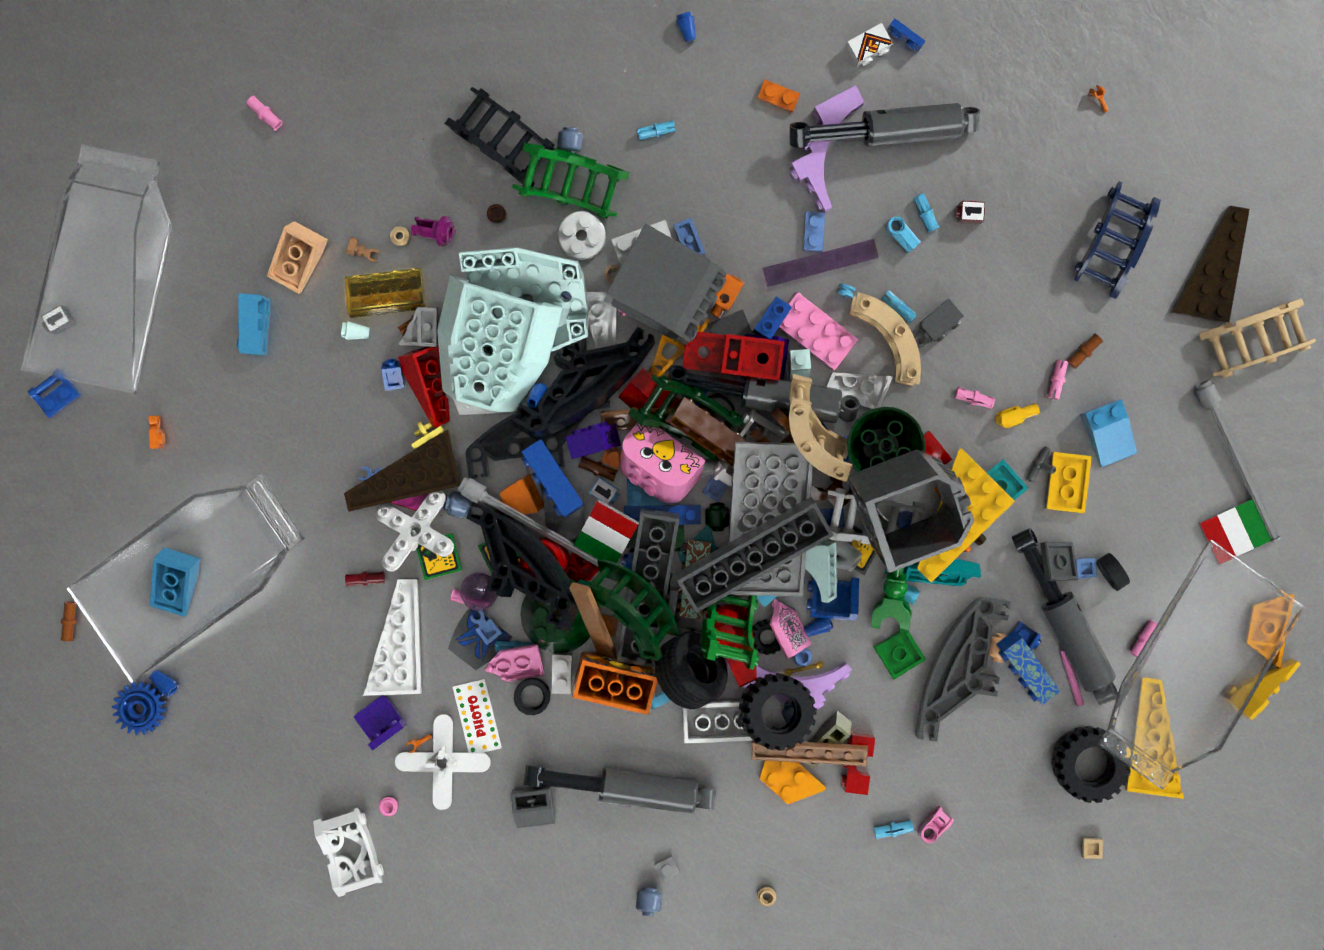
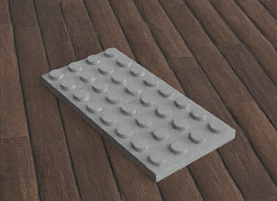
[728,442,813,596]

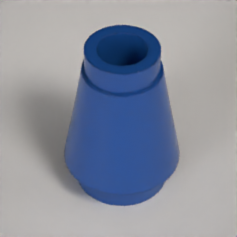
[676,11,697,42]
[526,383,548,408]
[804,618,834,637]
[149,670,179,697]

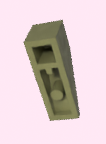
[806,711,852,769]

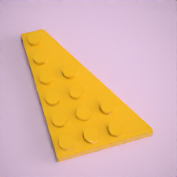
[917,448,1015,582]

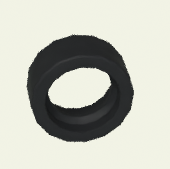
[1096,553,1130,591]
[514,678,551,716]

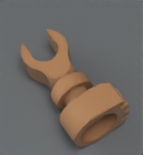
[346,237,380,263]

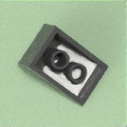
[544,491,585,543]

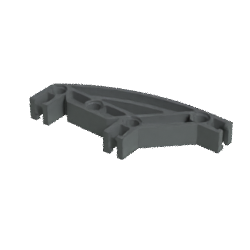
[915,597,1011,742]

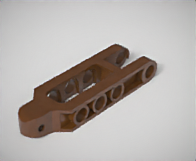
[749,407,850,507]

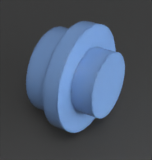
[793,648,812,667]

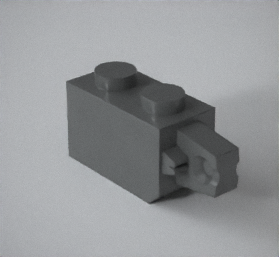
[914,299,964,348]

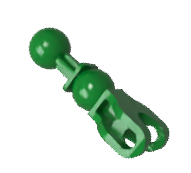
[871,568,912,633]

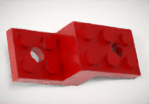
[683,332,785,381]

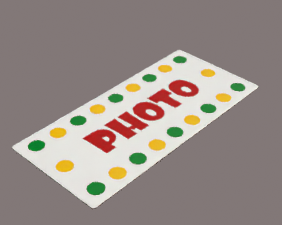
[453,679,502,753]

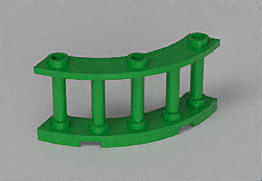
[512,143,630,219]
[701,595,759,670]

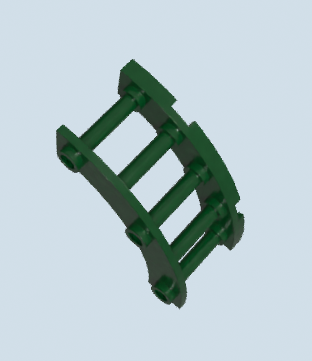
[628,375,745,460]
[577,558,679,661]

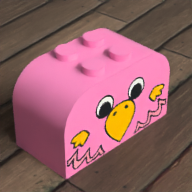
[619,423,705,503]

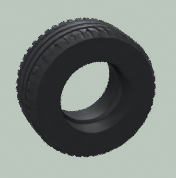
[655,632,728,709]

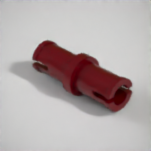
[345,571,385,587]

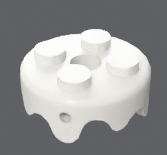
[557,211,606,261]

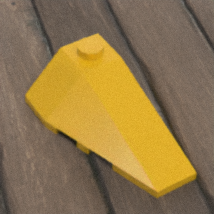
[1223,659,1301,720]

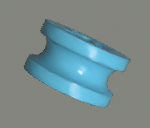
[837,283,856,298]

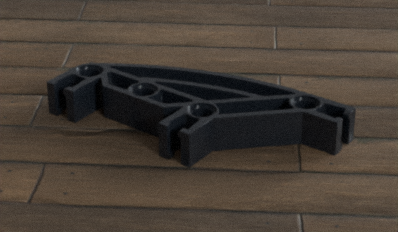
[510,327,655,439]
[466,395,611,479]
[466,501,579,631]

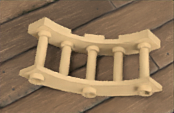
[849,292,921,386]
[1199,298,1317,378]
[789,374,852,482]

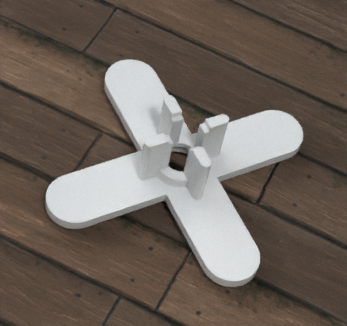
[375,491,454,571]
[395,714,491,810]

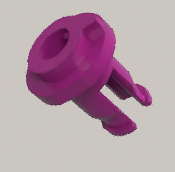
[411,216,456,247]

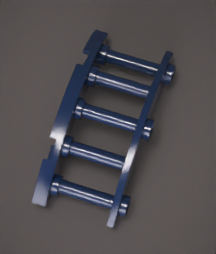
[1073,181,1161,299]

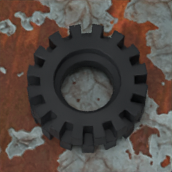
[752,619,781,655]

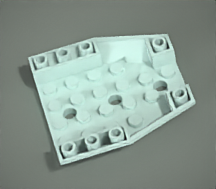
[459,247,588,355]
[437,275,562,412]

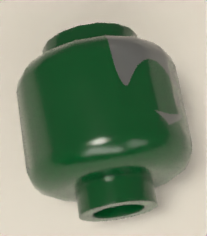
[705,502,730,532]

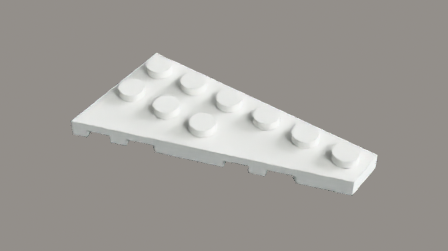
[363,578,422,696]

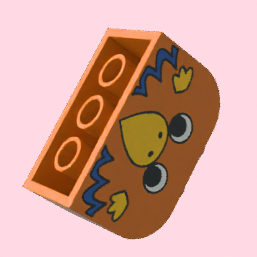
[572,651,657,715]

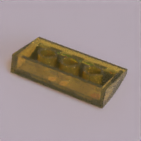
[345,268,426,318]

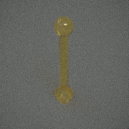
[785,661,824,676]

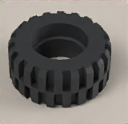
[739,673,817,751]
[1052,726,1131,803]

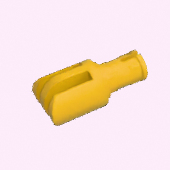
[995,403,1040,428]

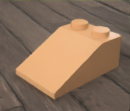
[267,221,328,294]

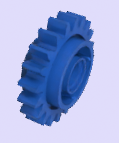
[112,681,167,735]

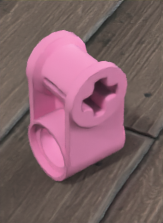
[918,806,954,843]

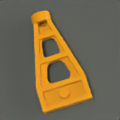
[648,318,710,376]

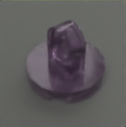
[460,573,498,611]

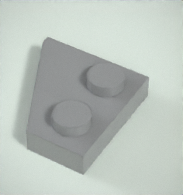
[399,307,438,347]

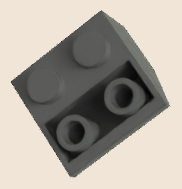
[511,786,555,828]

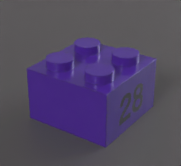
[565,422,622,459]

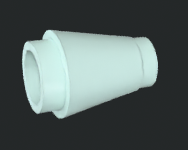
[341,321,369,340]

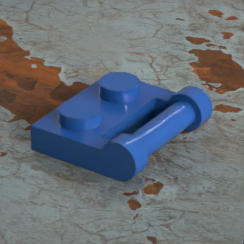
[28,368,81,418]

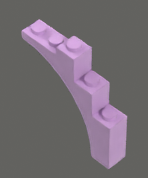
[789,85,865,213]
[724,658,852,710]

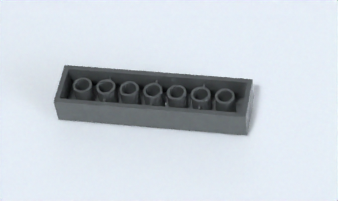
[675,497,834,613]
[616,508,680,668]

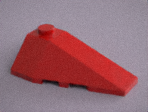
[398,345,450,428]
[618,368,679,408]

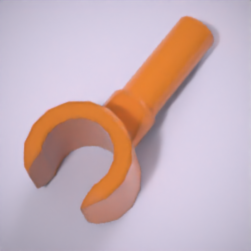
[1089,85,1108,112]
[405,734,433,753]

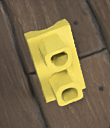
[411,421,445,449]

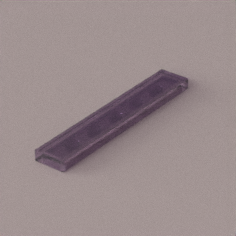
[762,239,879,287]

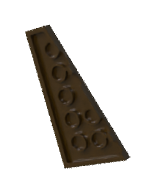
[1171,206,1250,323]
[344,430,461,512]

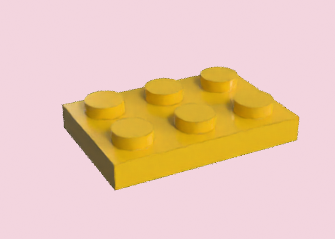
[1045,452,1092,513]

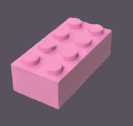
[778,292,858,370]

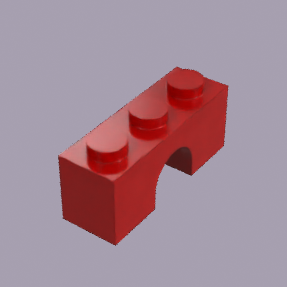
[841,732,875,795]

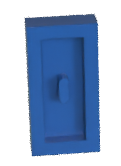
[888,18,925,52]

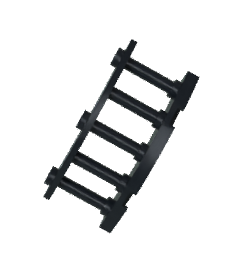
[444,87,555,187]

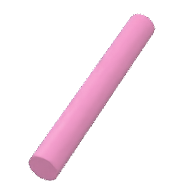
[1059,650,1084,706]

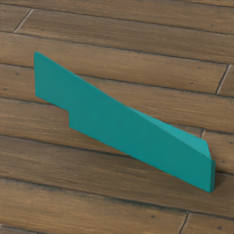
[885,559,981,586]

